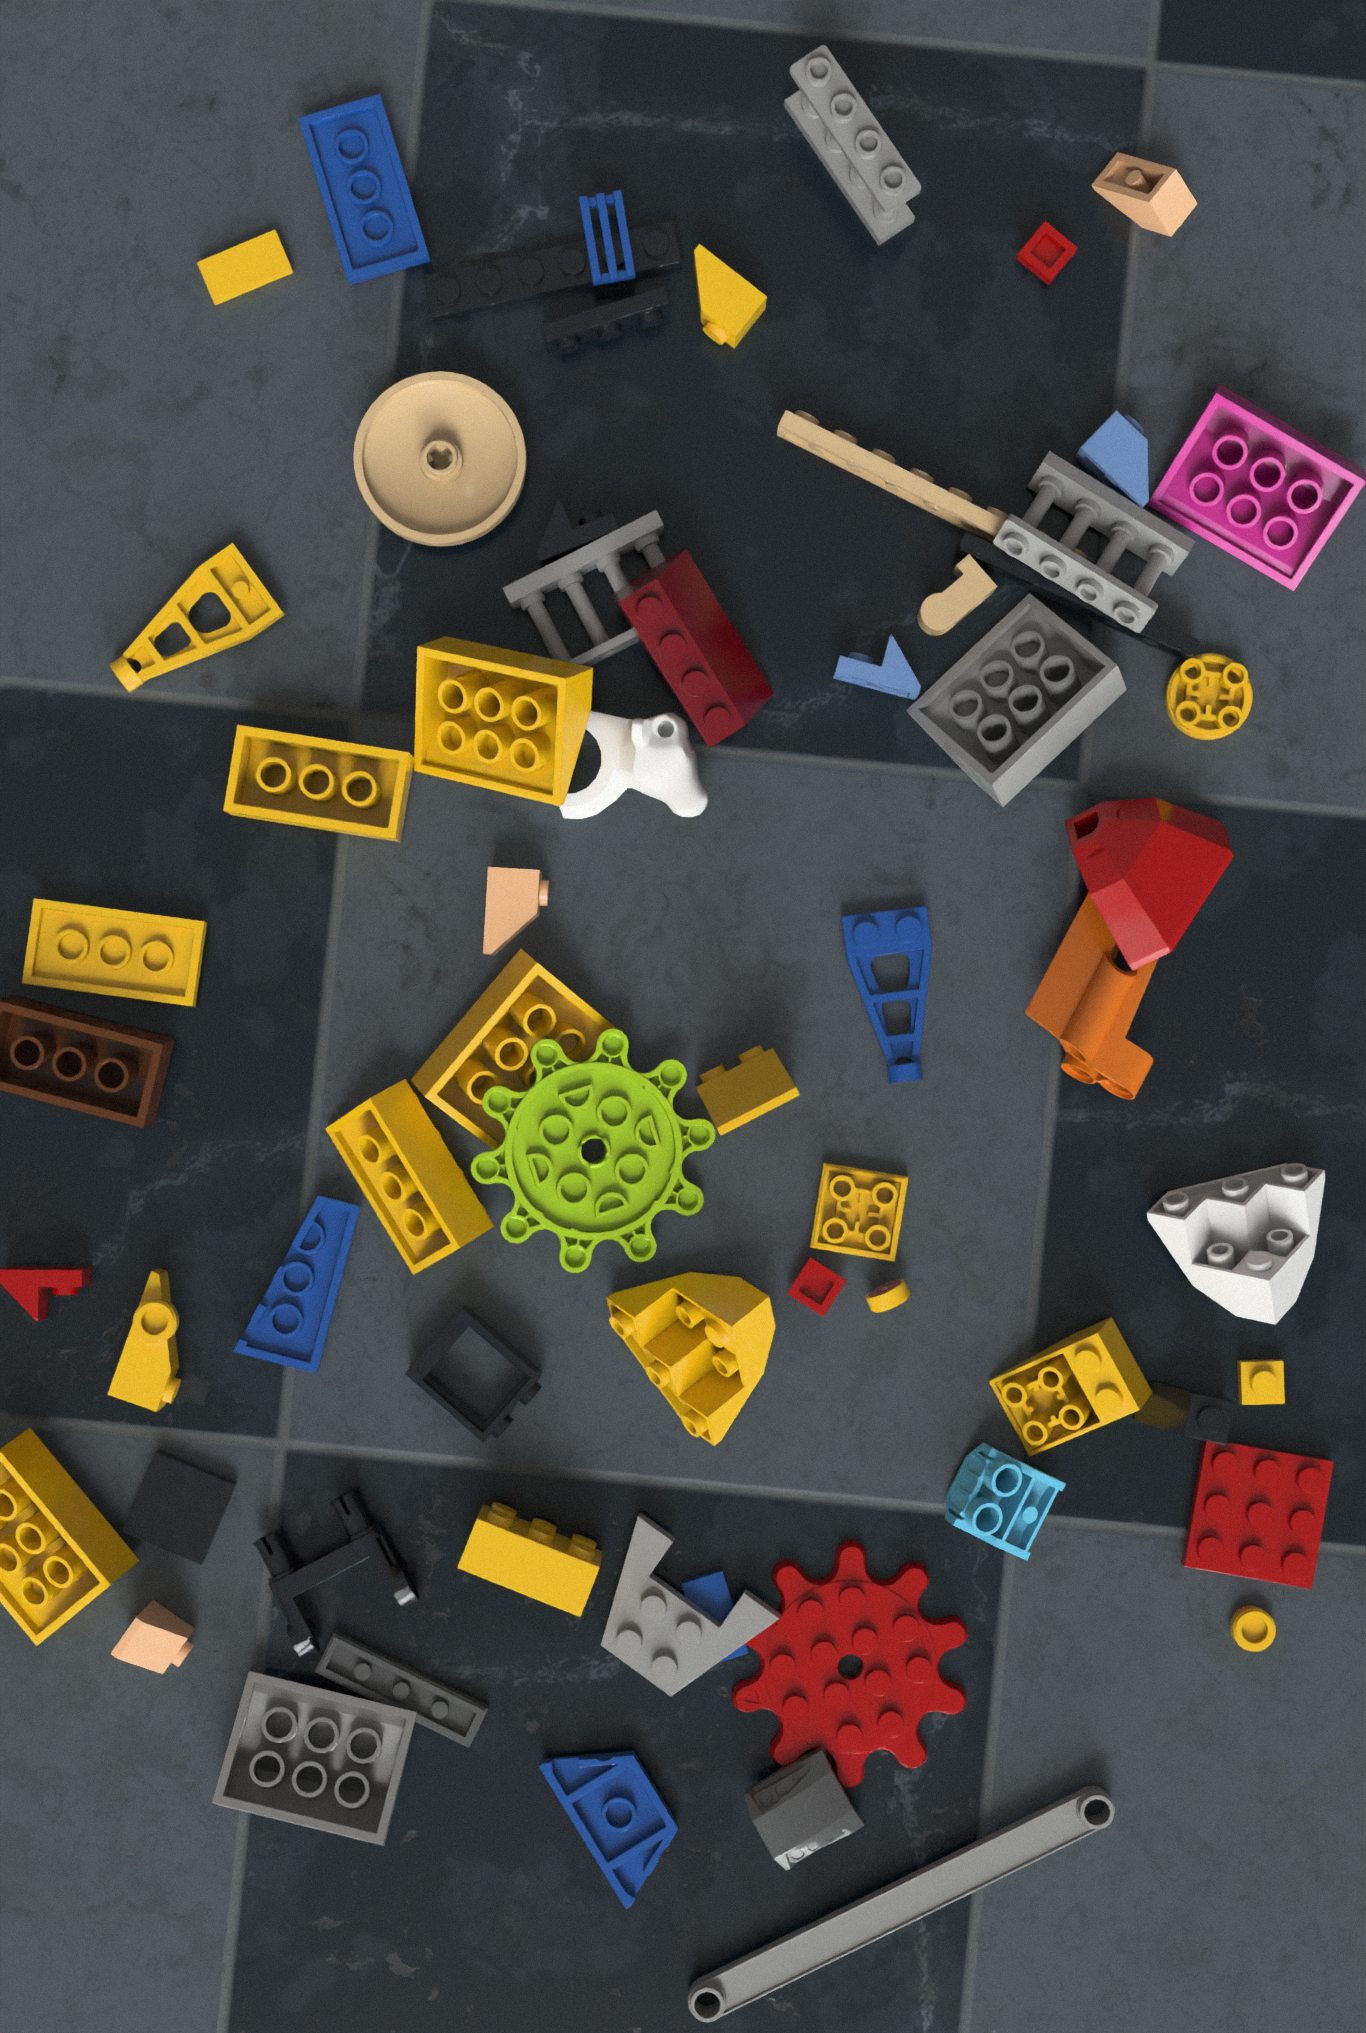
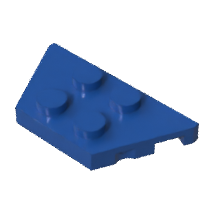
[538,1751,679,1909]

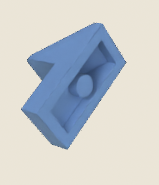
[833,634,921,700]

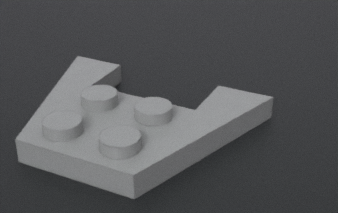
[601,1513,781,1696]

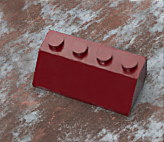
[612,548,774,748]

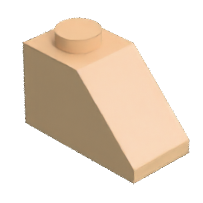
[1092,152,1198,237]
[483,867,549,956]
[111,1599,195,1674]

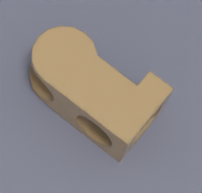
[917,554,997,636]

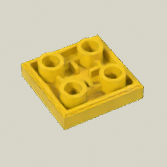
[809,1162,909,1262]

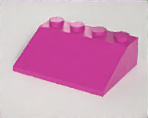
[1147,384,1366,591]

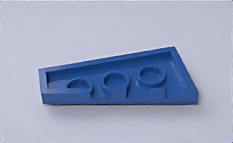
[233,1194,362,1373]

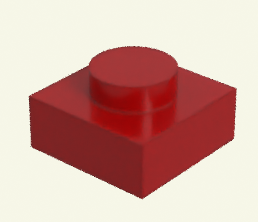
[1016,221,1078,286]
[786,1256,847,1317]

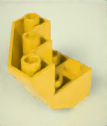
[606,1272,776,1446]

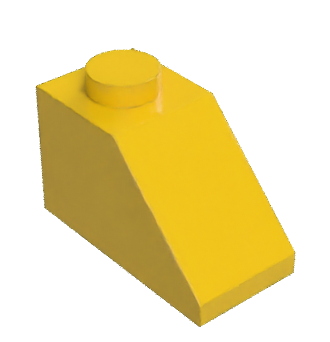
[694,244,767,348]

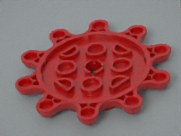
[731,1540,968,1788]

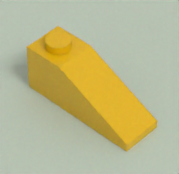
[107,1268,181,1412]

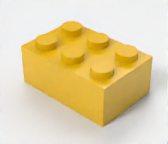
[457,1502,603,1617]

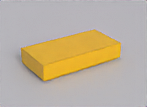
[197,229,294,305]

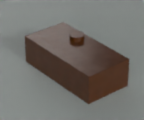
[0,995,175,1128]

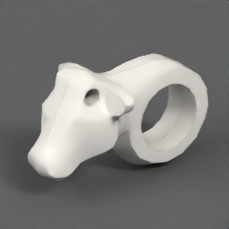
[556,710,709,819]

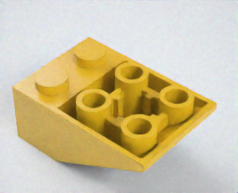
[989,1317,1153,1457]

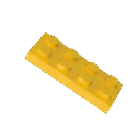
[22,898,207,1007]

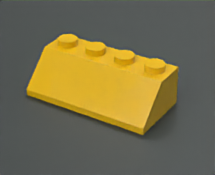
[325,1079,494,1275]

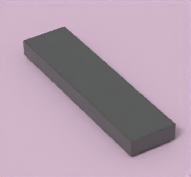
[315,1630,489,1748]

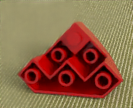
[1065,798,1234,970]

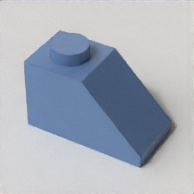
[1074,410,1149,508]

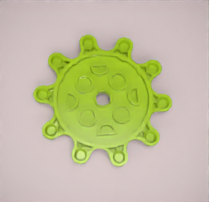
[471,1029,716,1273]

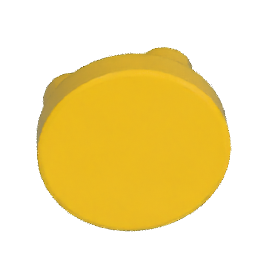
[1165,653,1252,740]

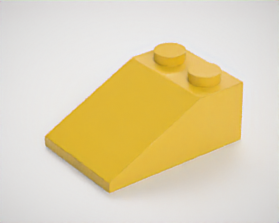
[696,1044,800,1135]

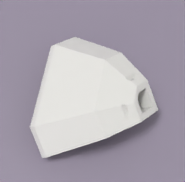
[1147,1163,1325,1325]

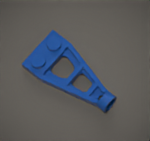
[841,906,932,1084]

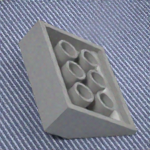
[907,593,1127,807]
[212,1671,417,1846]

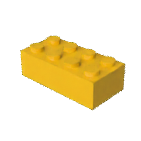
[223,725,414,843]

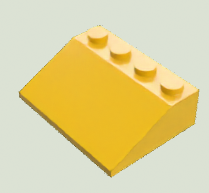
[414,636,593,806]
[411,949,617,1150]
[0,1428,140,1646]

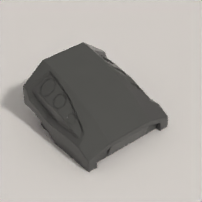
[744,1746,866,1871]

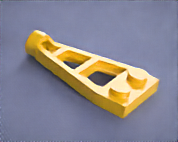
[109,543,285,693]

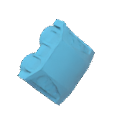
[945,1442,1066,1560]

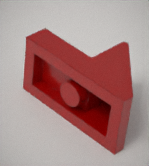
[0,1266,92,1321]

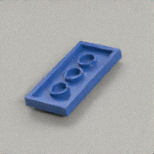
[298,93,431,286]

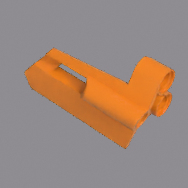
[1025,892,1159,1100]

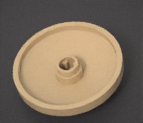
[353,371,527,547]

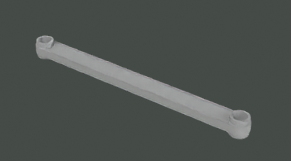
[688,1785,1115,2023]

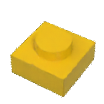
[1237,1359,1285,1405]

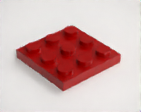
[1181,1440,1334,1589]

